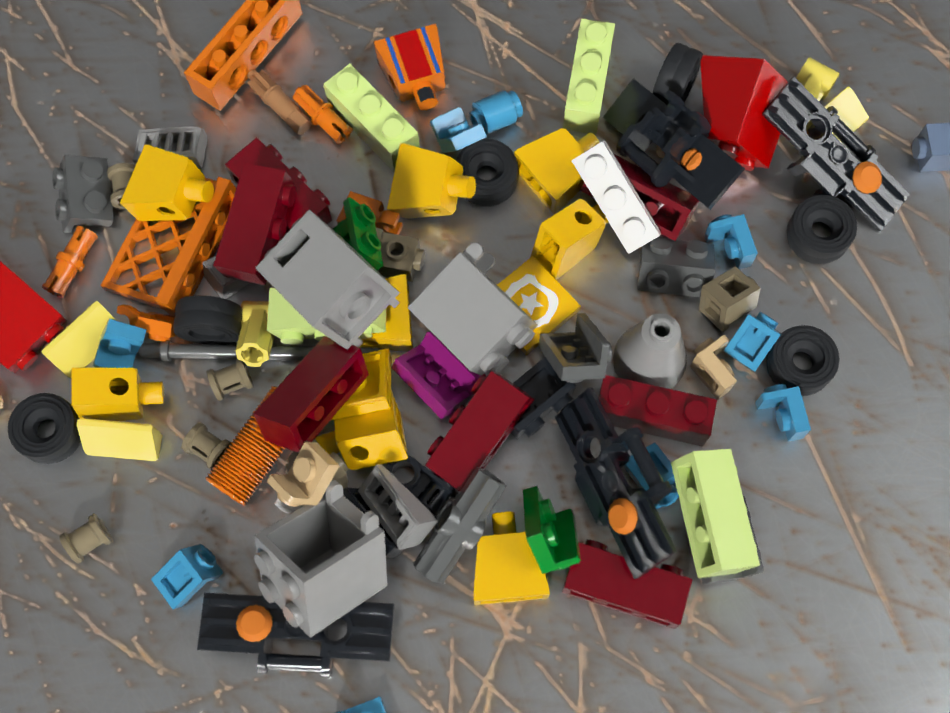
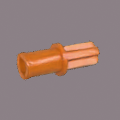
[293,85,353,144]

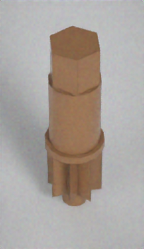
[247,69,312,135]

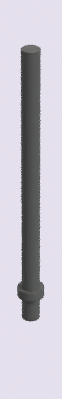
[139,340,382,362]

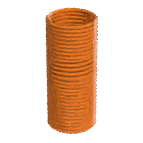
[205,386,286,505]

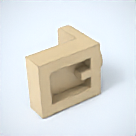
[690,335,737,400]
[267,442,340,507]

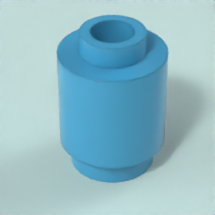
[469,90,523,135]

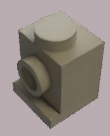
[376,228,425,282]
[699,266,761,332]

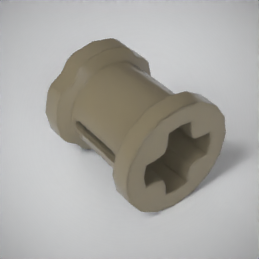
[107,163,136,209]
[206,359,254,401]
[181,422,231,470]
[59,513,113,564]

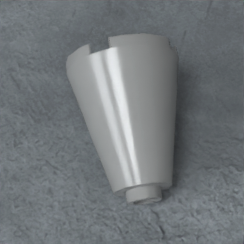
[613,313,687,389]

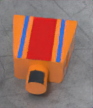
[374,23,445,110]

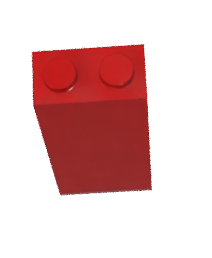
[0,261,67,373]

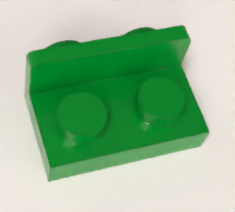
[332,197,384,270]
[523,486,580,574]

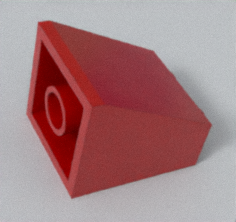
[700,55,788,171]

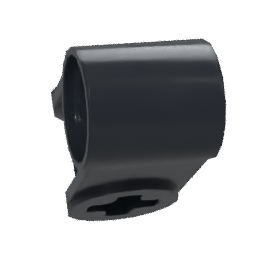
[386,455,459,518]

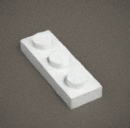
[572,140,661,254]

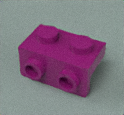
[391,331,481,420]

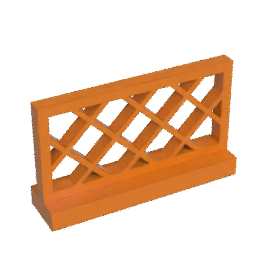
[101,177,236,316]

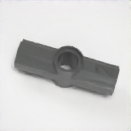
[413,466,507,584]

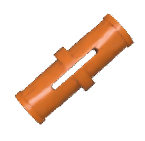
[42,225,98,298]

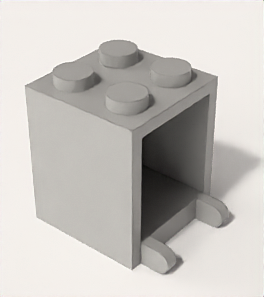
[256,210,400,350]
[407,243,538,376]
[254,480,387,638]

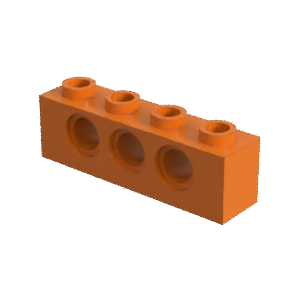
[184,0,302,111]

